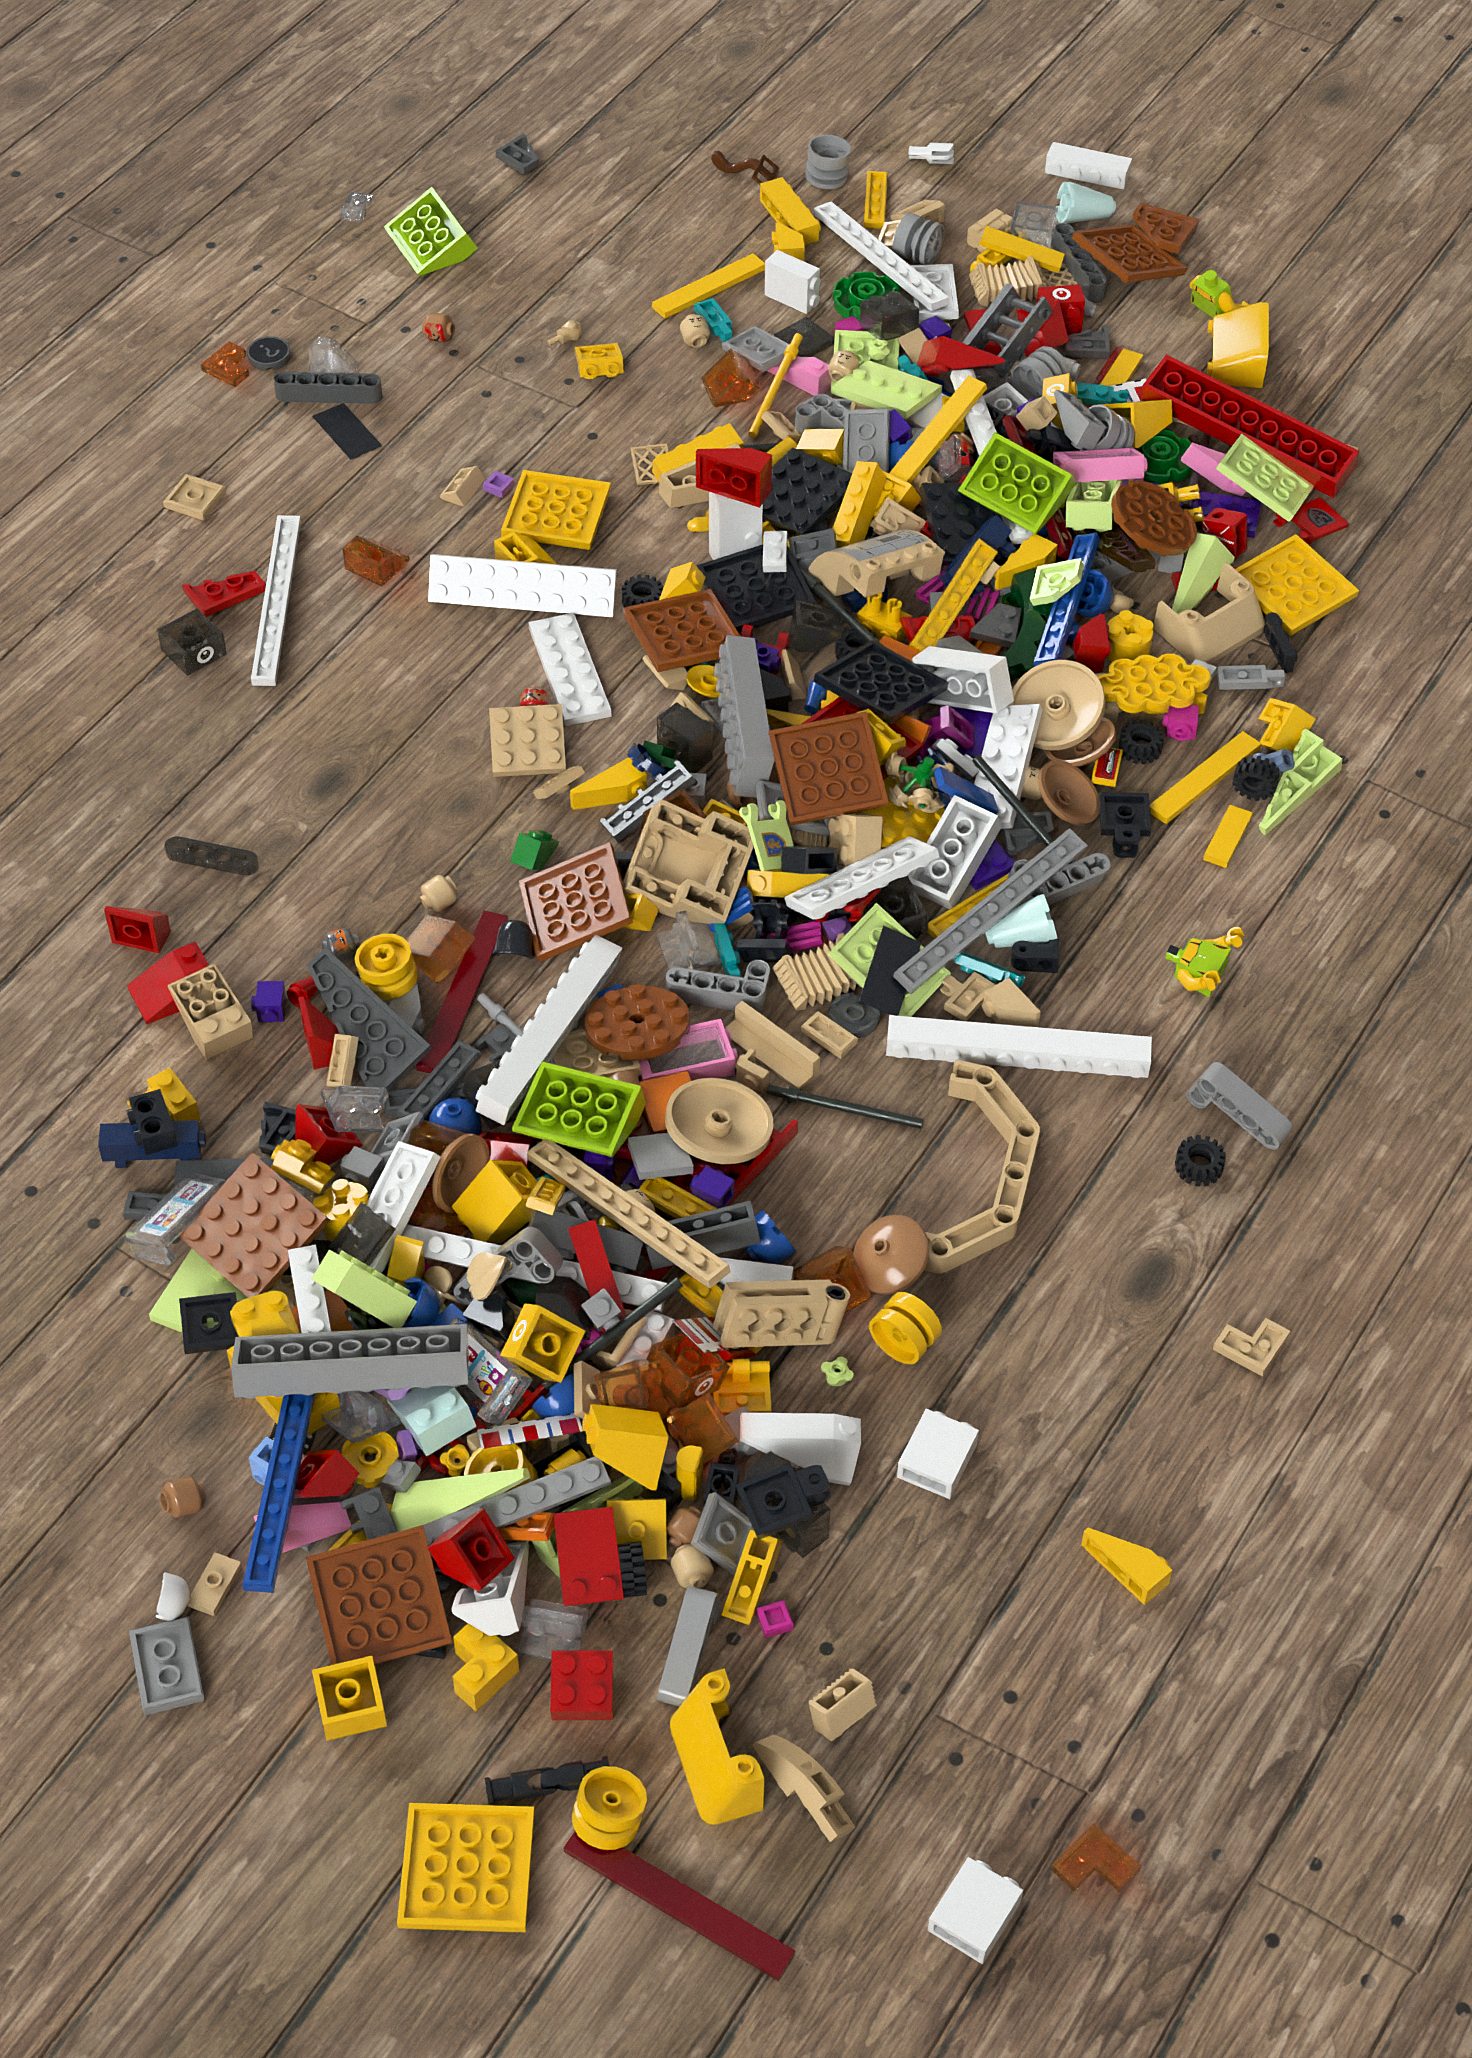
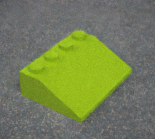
[384,187,478,276]
[958,432,1076,535]
[512,1061,646,1157]

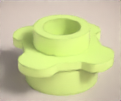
[867,340,890,360]
[821,1357,854,1386]

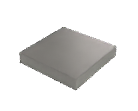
[628,1133,693,1180]
[691,1492,753,1575]

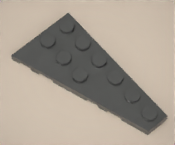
[307,947,432,1104]

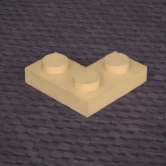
[1213,1318,1290,1377]

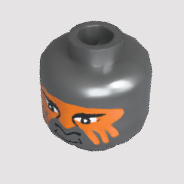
[321,928,360,963]

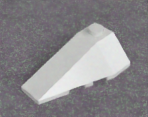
[740,1413,861,1486]

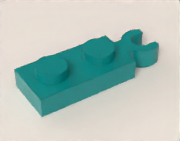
[1076,382,1129,406]
[714,923,741,977]
[954,952,1026,987]

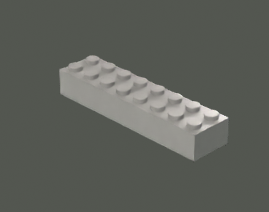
[714,635,774,798]
[231,1324,469,1399]

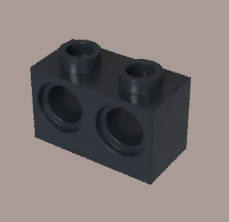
[126,1089,178,1155]

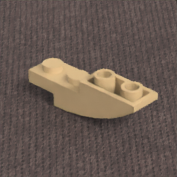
[752,1734,855,1842]

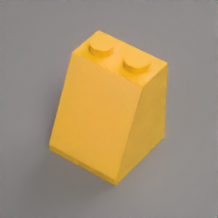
[1102,399,1172,448]
[451,1160,538,1245]
[582,1404,668,1490]

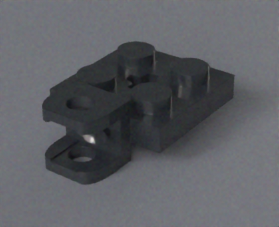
[1098,792,1151,858]
[179,1292,241,1354]
[736,1463,832,1540]

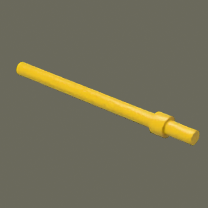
[748,333,803,438]

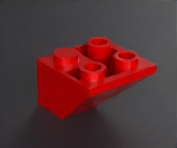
[1073,614,1112,674]

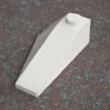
[452,1541,529,1636]

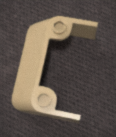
[1153,562,1265,665]

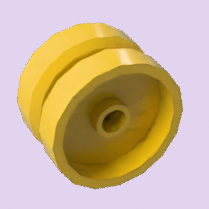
[355,933,418,1000]
[869,1292,942,1364]
[464,1443,539,1495]
[572,1766,647,1850]

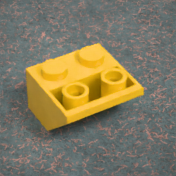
[494,532,557,564]

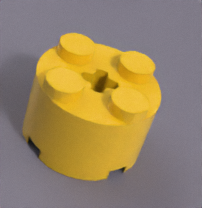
[1106,610,1153,662]
[313,1179,369,1244]

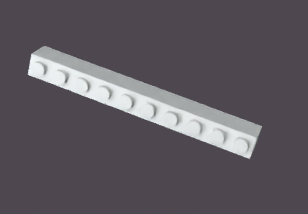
[475,935,622,1125]
[886,1015,1152,1078]

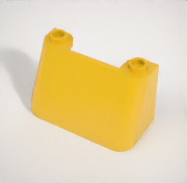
[1206,302,1269,388]
[670,1668,764,1825]

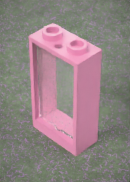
[1053,447,1147,482]
[638,1019,738,1082]

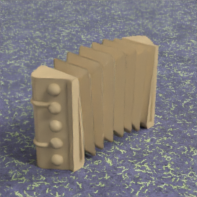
[969,257,1047,307]
[772,932,861,1011]

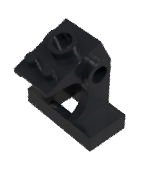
[736,899,794,962]

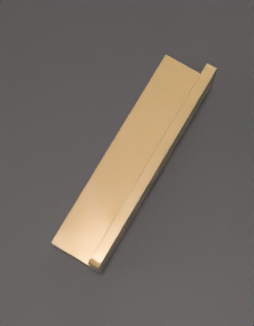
[724,1001,820,1089]

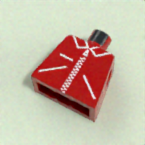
[1195,508,1247,561]

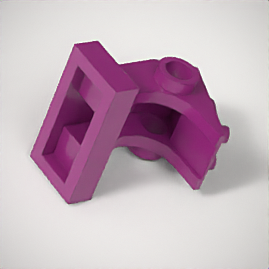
[916,705,975,759]

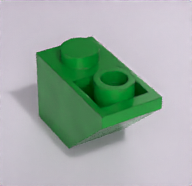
[510,830,560,870]

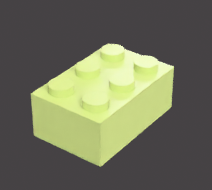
[1066,480,1123,532]
[312,1250,417,1328]

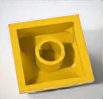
[230,1290,300,1337]

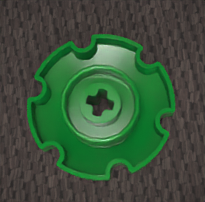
[833,271,901,323]
[1134,429,1192,484]

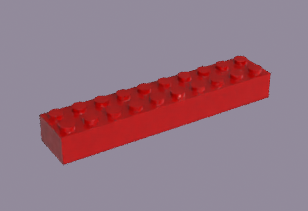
[1142,354,1359,498]

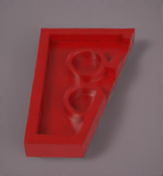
[182,571,266,618]
[900,615,977,643]

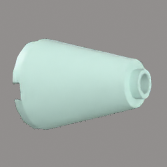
[1056,181,1116,224]
[985,894,1058,948]

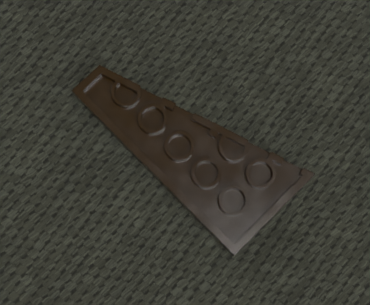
[1061,512,1155,573]

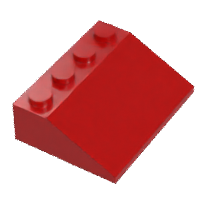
[917,336,1005,376]

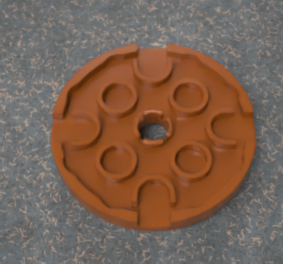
[1111,481,1197,557]
[585,984,690,1060]

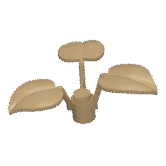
[423,1252,508,1344]

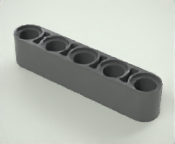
[1052,223,1107,302]
[273,372,383,404]

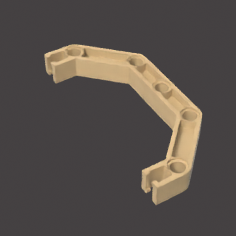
[924,1060,1040,1274]

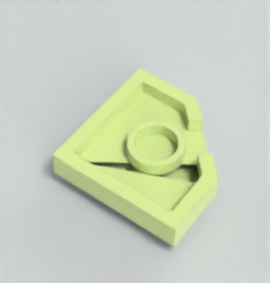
[1030,558,1084,606]

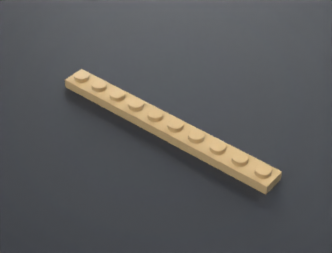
[526,1140,731,1289]

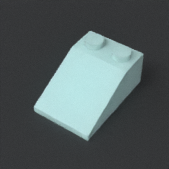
[387,1385,476,1456]

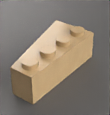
[659,443,740,508]

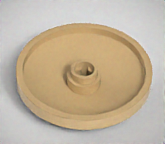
[1008,660,1106,750]
[665,1078,773,1164]

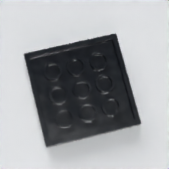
[762,447,852,537]
[919,483,1021,566]
[697,544,816,633]
[813,640,949,725]

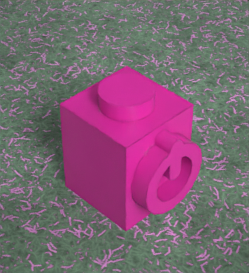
[1162,705,1199,741]

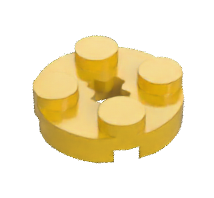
[342,1430,399,1488]

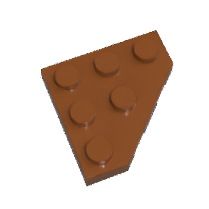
[1133,203,1199,254]

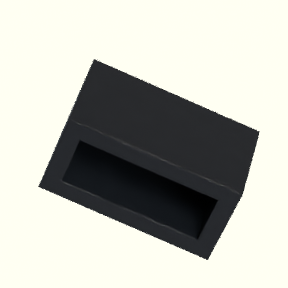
[781,846,838,874]

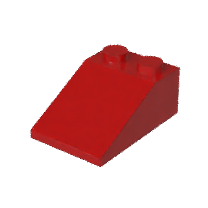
[696,448,772,508]
[127,941,209,1025]
[553,1506,624,1606]

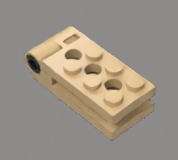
[713,1280,850,1348]

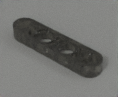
[164,836,259,876]

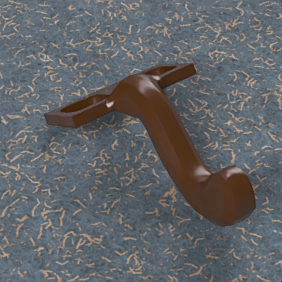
[711,150,779,185]

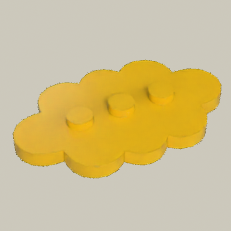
[1098,654,1211,713]

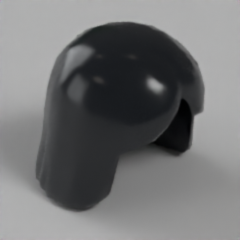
[492,920,535,959]

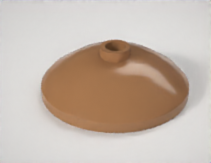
[1045,717,1116,767]
[1038,760,1099,826]
[432,1134,490,1213]
[852,1215,929,1295]

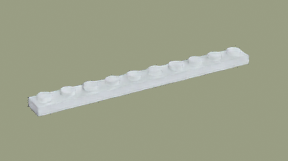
[814,202,949,311]
[950,369,1033,545]
[251,515,301,686]
[401,1225,668,1312]

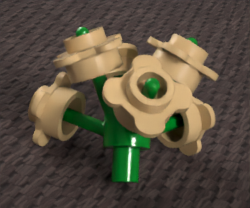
[885,752,954,813]

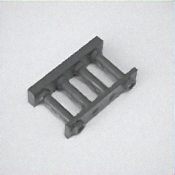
[962,283,1053,379]

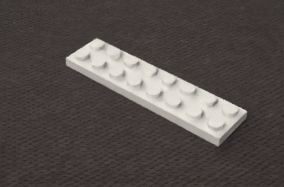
[428,554,617,617]

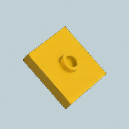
[607,1499,667,1560]

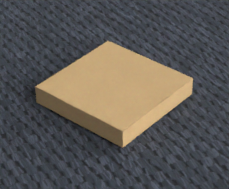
[163,474,226,520]

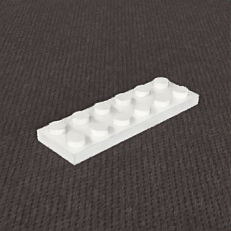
[529,613,612,726]
[974,704,1043,829]
[785,836,939,920]
[323,1141,441,1291]

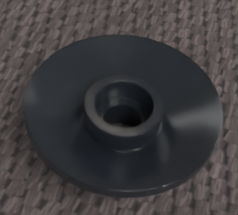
[345,1308,383,1330]

